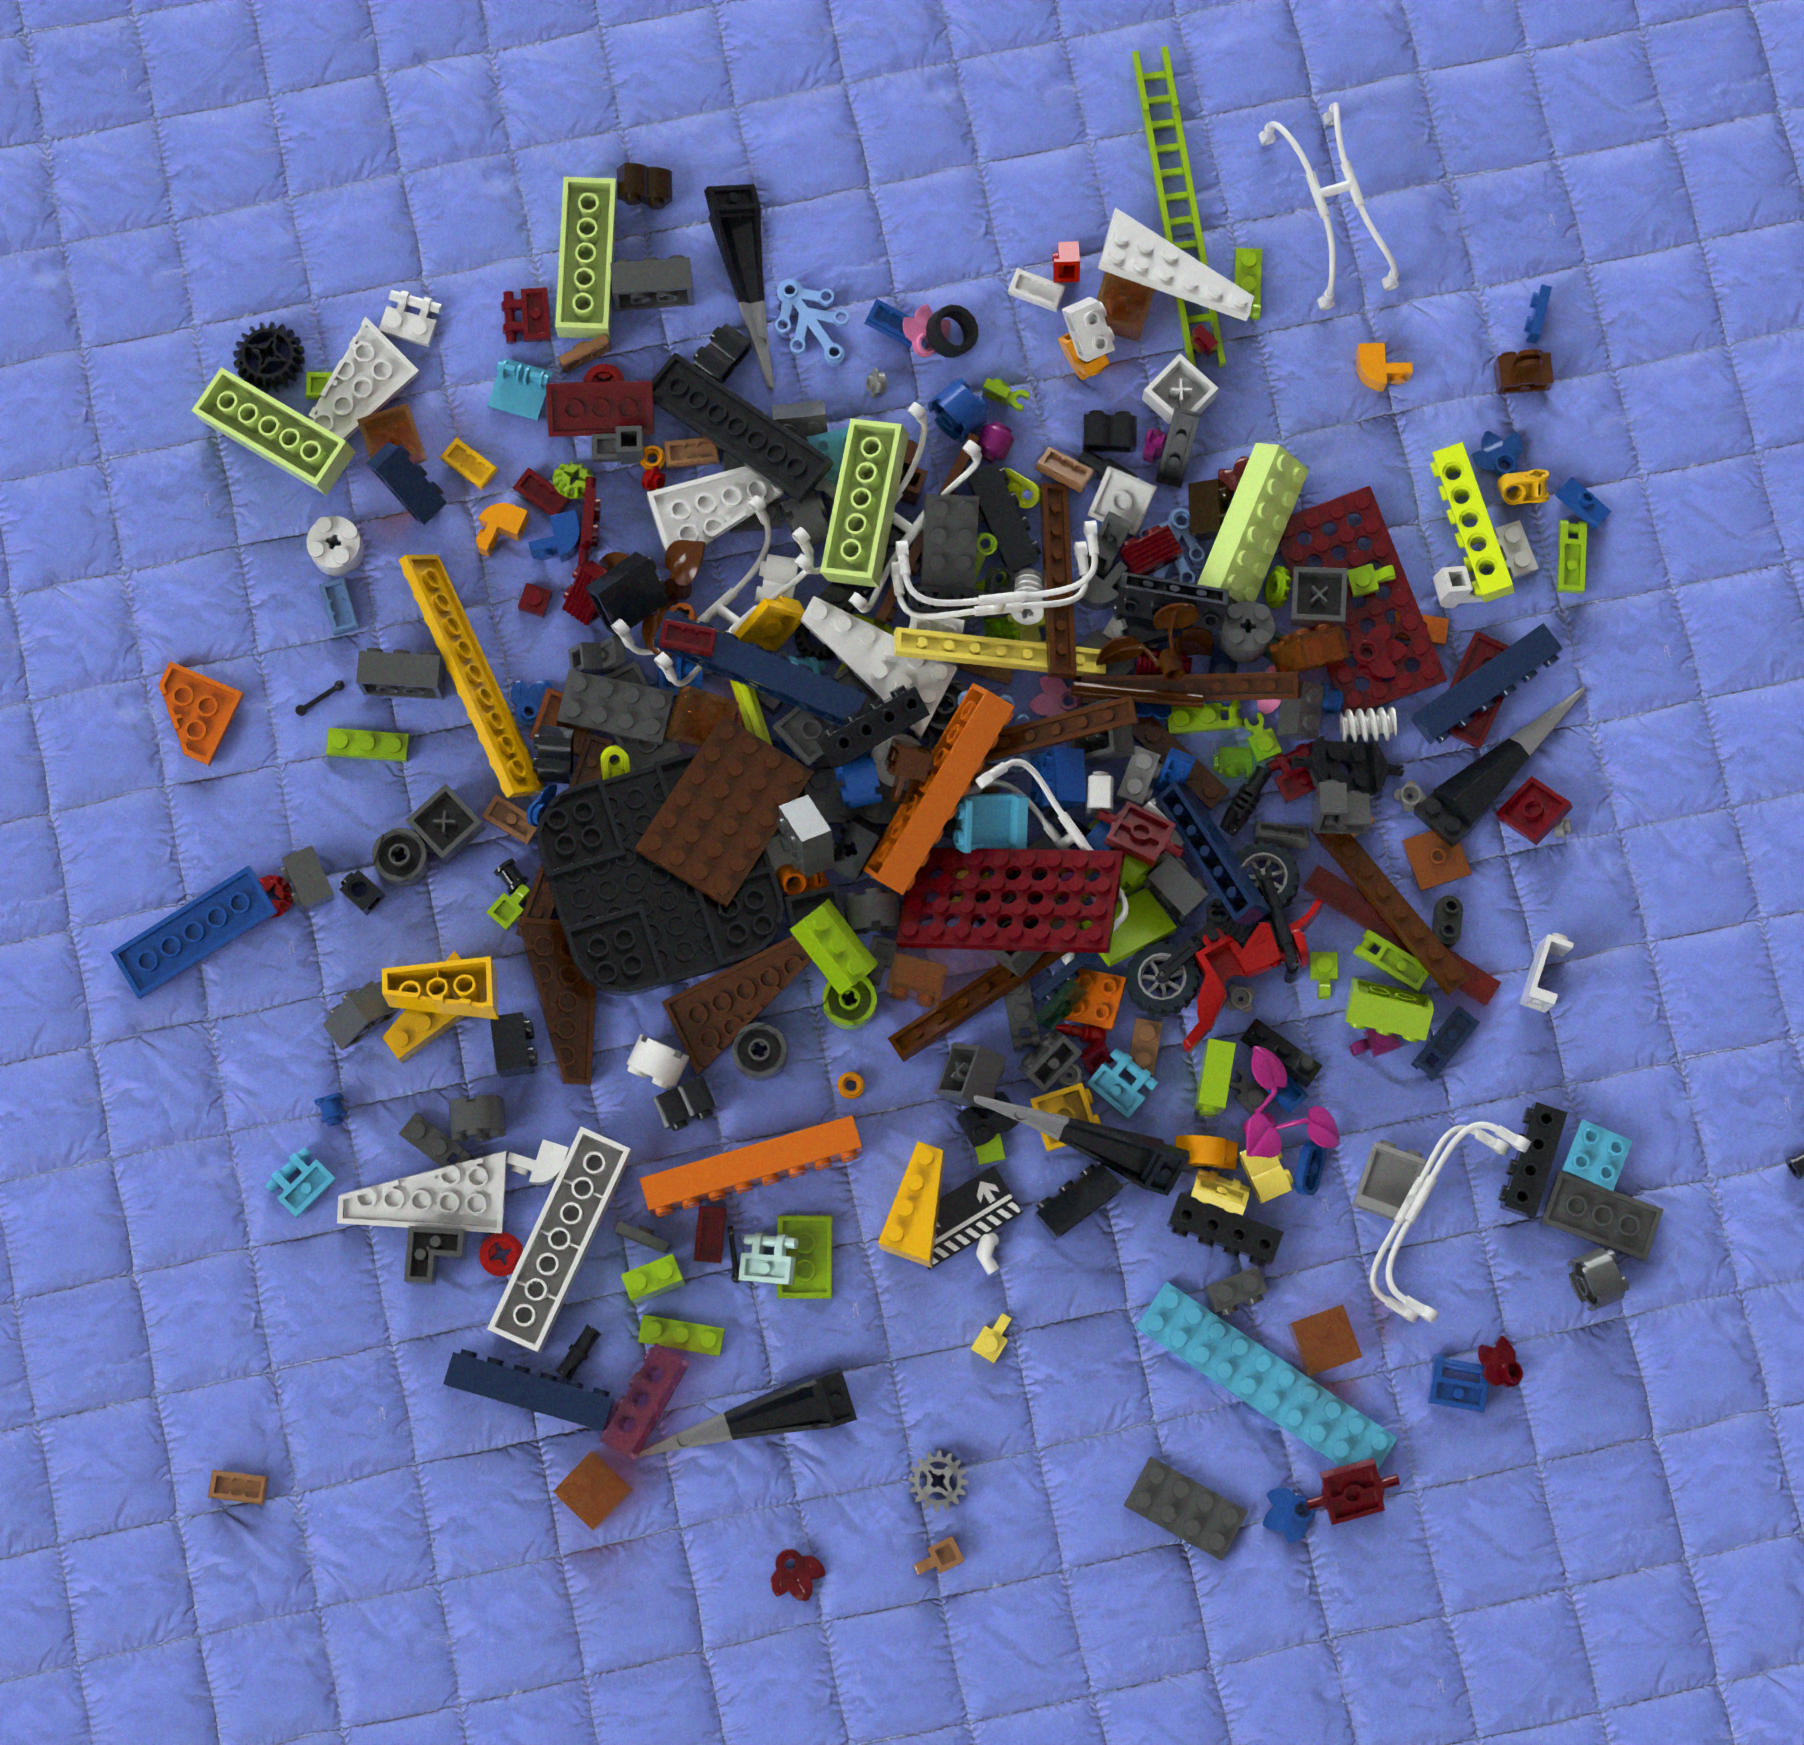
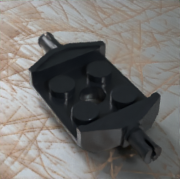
[1291,736,1404,796]

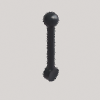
[295,680,345,716]
[728,1225,741,1283]

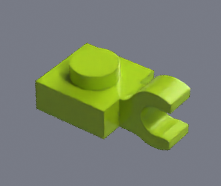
[982,378,1030,412]
[1347,563,1396,598]
[486,883,531,931]
[1309,952,1338,1000]

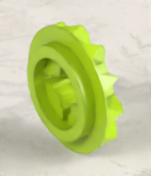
[553,460,593,499]
[1264,566,1292,609]

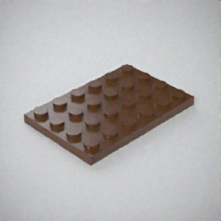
[635,715,814,907]

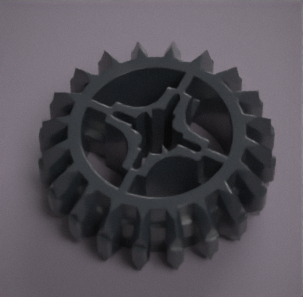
[233,321,305,393]

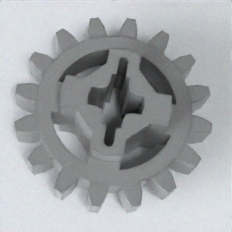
[908,1450,968,1512]

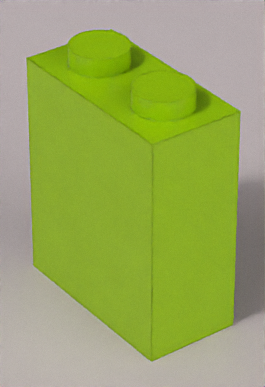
[1194,1038,1236,1118]
[621,1253,686,1305]

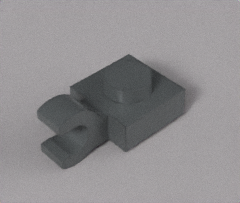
[869,935,898,986]

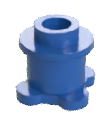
[1320,682,1344,715]
[314,1093,347,1126]

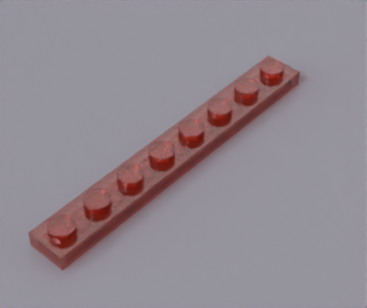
[1302,865,1501,1006]

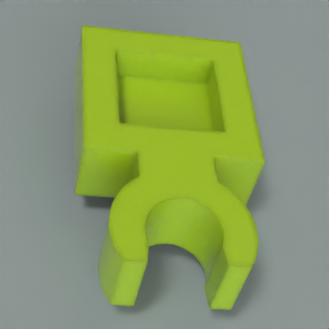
[1243,712,1282,764]

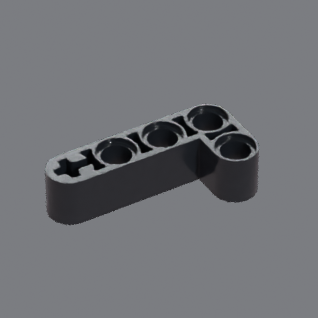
[905,564,1015,618]

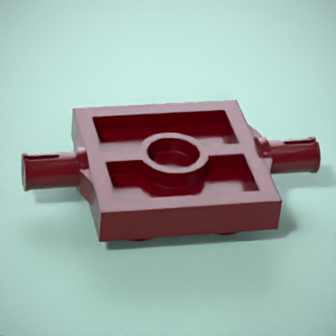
[577,476,601,565]
[1097,801,1185,867]
[1305,1458,1400,1525]

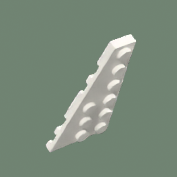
[1098,207,1254,321]
[308,316,420,440]
[647,466,785,554]
[801,596,957,740]
[337,1150,507,1233]

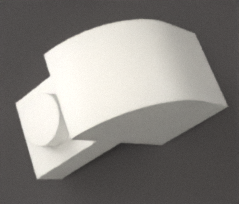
[1433,566,1483,608]
[506,1139,570,1185]

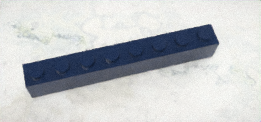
[654,610,867,726]

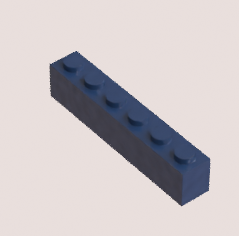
[1411,623,1563,745]
[1156,781,1271,927]
[443,1349,615,1432]

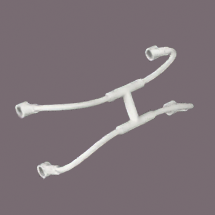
[1258,102,1399,311]
[794,402,982,613]
[611,495,814,687]
[890,520,1100,620]
[966,759,1129,965]
[1370,1122,1531,1323]

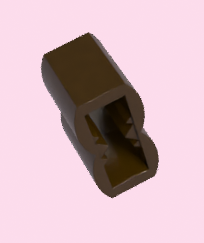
[617,163,672,210]

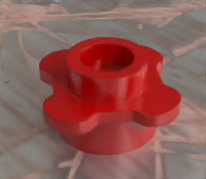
[641,466,666,491]

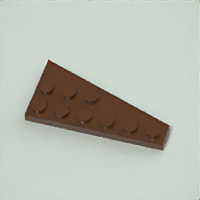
[517,917,596,1086]
[662,935,813,1075]

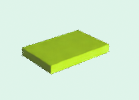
[1079,887,1177,967]
[777,1215,833,1299]

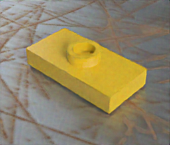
[440,437,499,491]

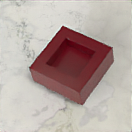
[1191,324,1218,358]
[518,583,552,618]
[1080,1038,1114,1076]

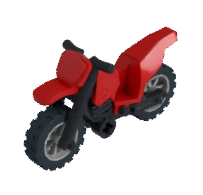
[1126,841,1323,1052]

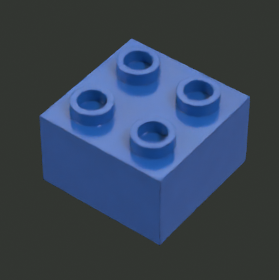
[1029,747,1087,812]

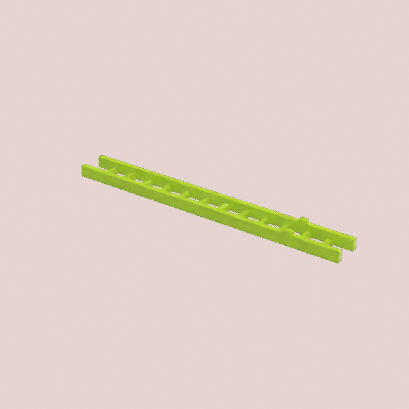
[1131,46,1226,368]

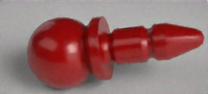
[1055,1024,1107,1045]

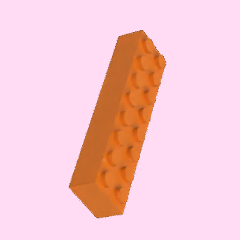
[862,683,1015,895]
[639,1115,862,1218]

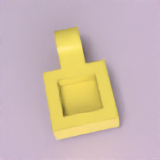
[971,1313,1011,1363]

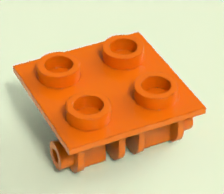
[1064,968,1126,1032]

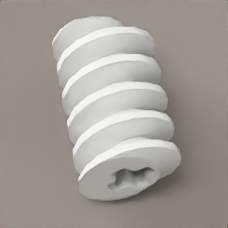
[1011,568,1044,625]
[1340,707,1397,743]

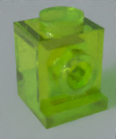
[984,617,1020,640]
[1212,747,1252,779]

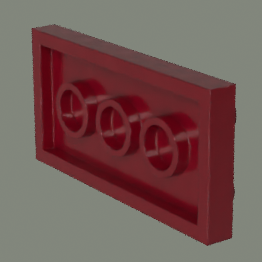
[546,380,655,437]
[1448,631,1510,749]

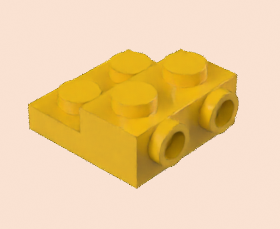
[734,596,805,652]
[1030,1083,1101,1152]

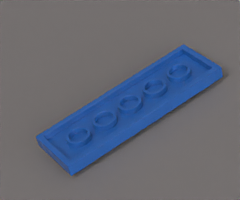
[110,865,278,999]

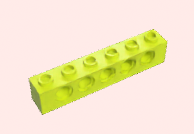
[1430,442,1515,603]

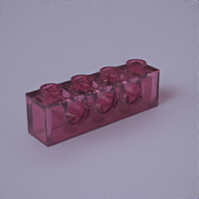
[600,1343,690,1461]

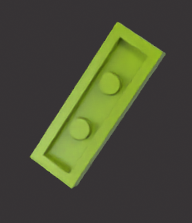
[326,728,410,762]
[638,1314,725,1357]

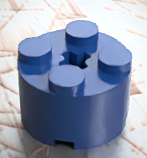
[928,379,989,443]
[834,750,882,809]

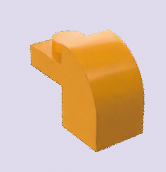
[1057,333,1110,380]
[1355,343,1413,392]
[476,503,530,557]
[1175,1135,1238,1170]

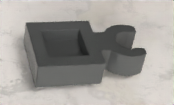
[1229,1068,1274,1116]

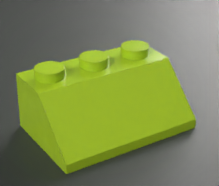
[789,899,879,995]
[1345,977,1434,1042]

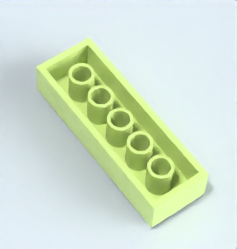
[555,177,618,339]
[191,367,356,496]
[820,418,909,588]
[1197,443,1309,609]

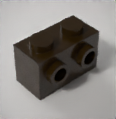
[1188,479,1231,541]

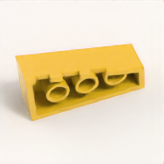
[382,950,466,1063]
[382,956,499,1020]
[878,1141,946,1268]

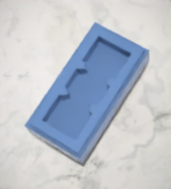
[319,577,360,636]

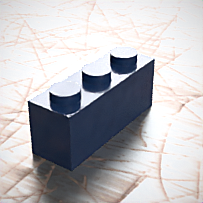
[366,441,447,525]

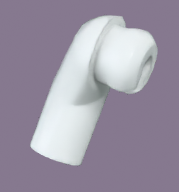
[976,1232,1000,1275]

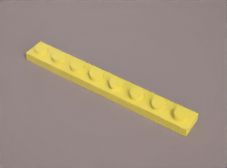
[894,627,1106,676]

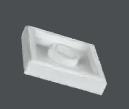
[1087,466,1157,537]

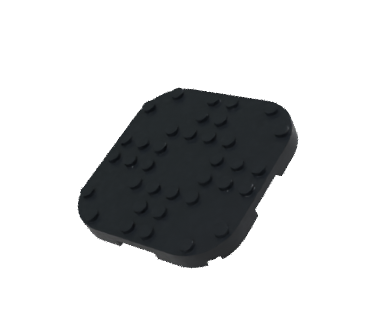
[537,752,784,996]

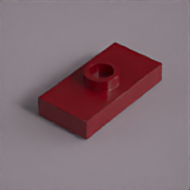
[513,467,571,516]
[659,619,718,657]
[694,1206,727,1264]

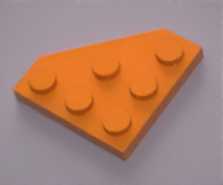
[159,661,244,766]

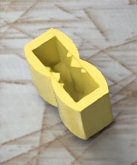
[1238,1150,1294,1204]

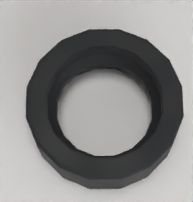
[926,304,978,358]

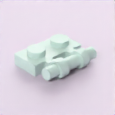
[738,1232,798,1285]

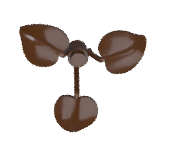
[599,540,705,659]
[1096,603,1214,681]

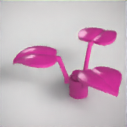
[1242,1046,1340,1158]

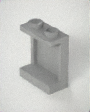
[1351,1140,1427,1222]

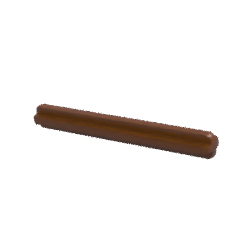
[1071,682,1205,708]

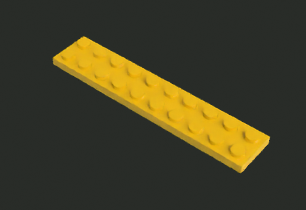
[399,555,545,798]

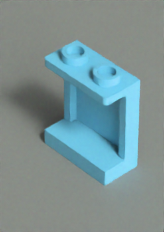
[953,793,1029,853]

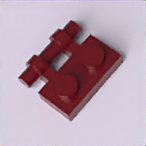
[501,287,551,344]
[1266,741,1317,804]

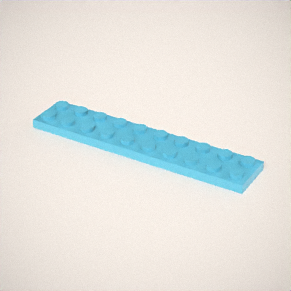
[1135,1281,1398,1470]

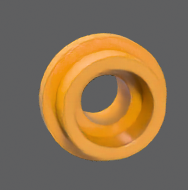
[640,445,666,470]
[837,1072,865,1099]

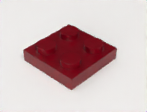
[1495,776,1573,846]

